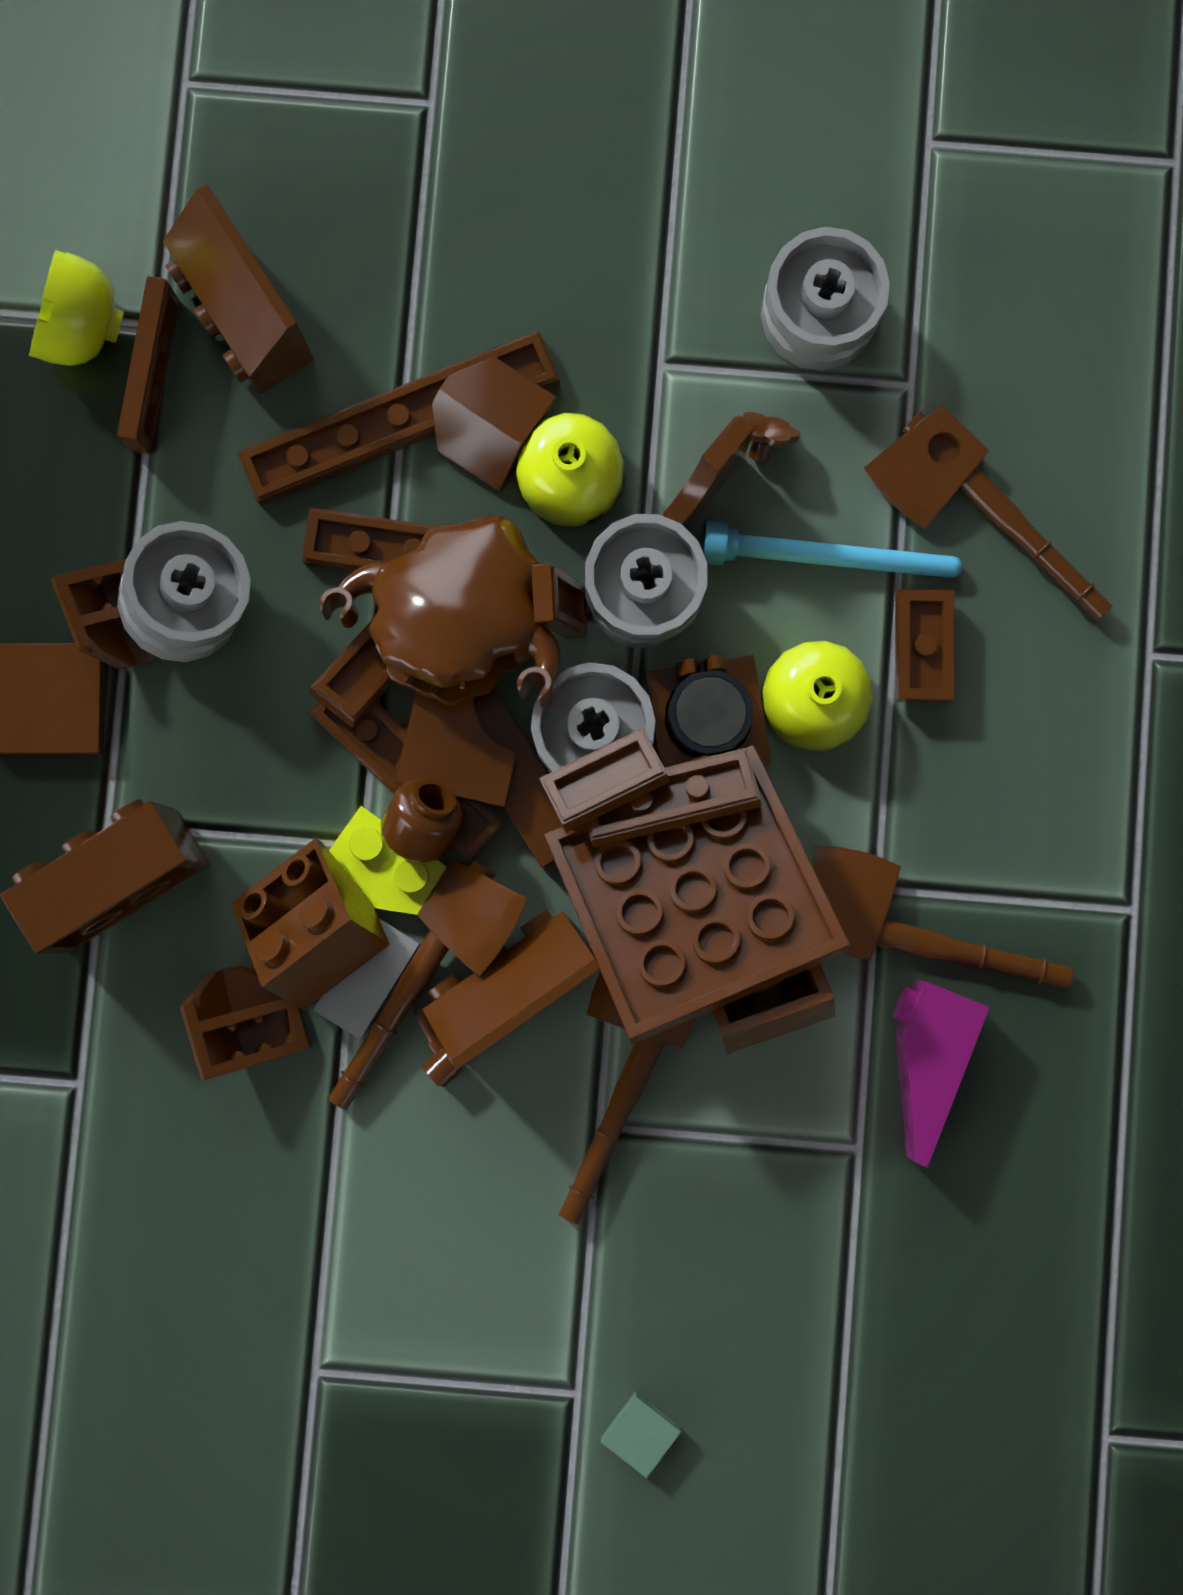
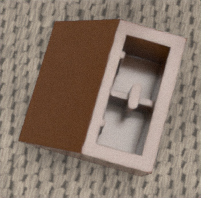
[231,838,390,1010]

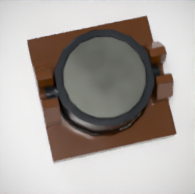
[644,654,772,768]

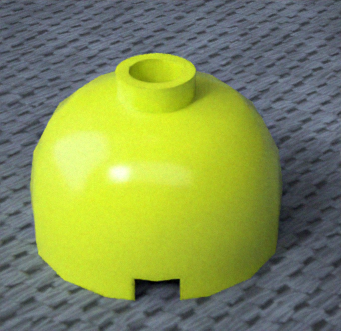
[29,249,124,366]
[516,413,624,527]
[762,641,873,751]

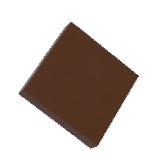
[0,643,105,755]

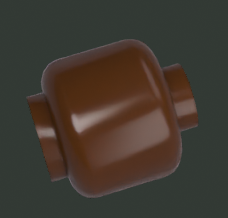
[380,779,463,863]

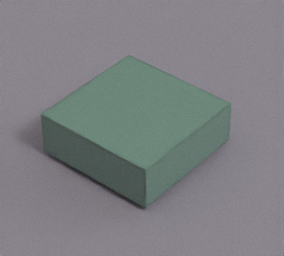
[601,1391,681,1478]

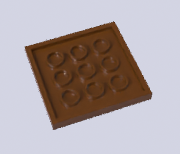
[544,745,850,1045]

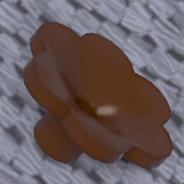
[736,412,800,462]

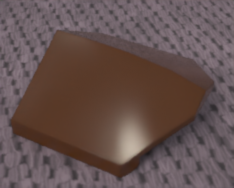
[432,357,557,491]
[51,559,155,670]
[180,965,310,1081]

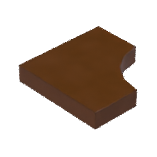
[663,415,755,529]
[395,693,517,809]

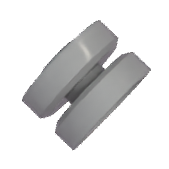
[760,227,890,371]
[585,514,707,648]
[117,521,251,662]
[531,662,656,773]

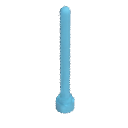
[701,520,963,578]

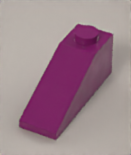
[893,980,990,1168]

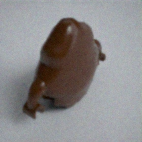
[319,515,560,708]

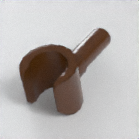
[414,1006,462,1087]

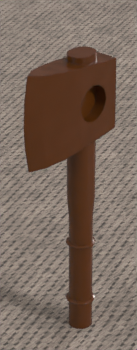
[864,405,1113,621]
[812,845,1074,989]
[328,859,528,1110]
[559,971,697,1224]

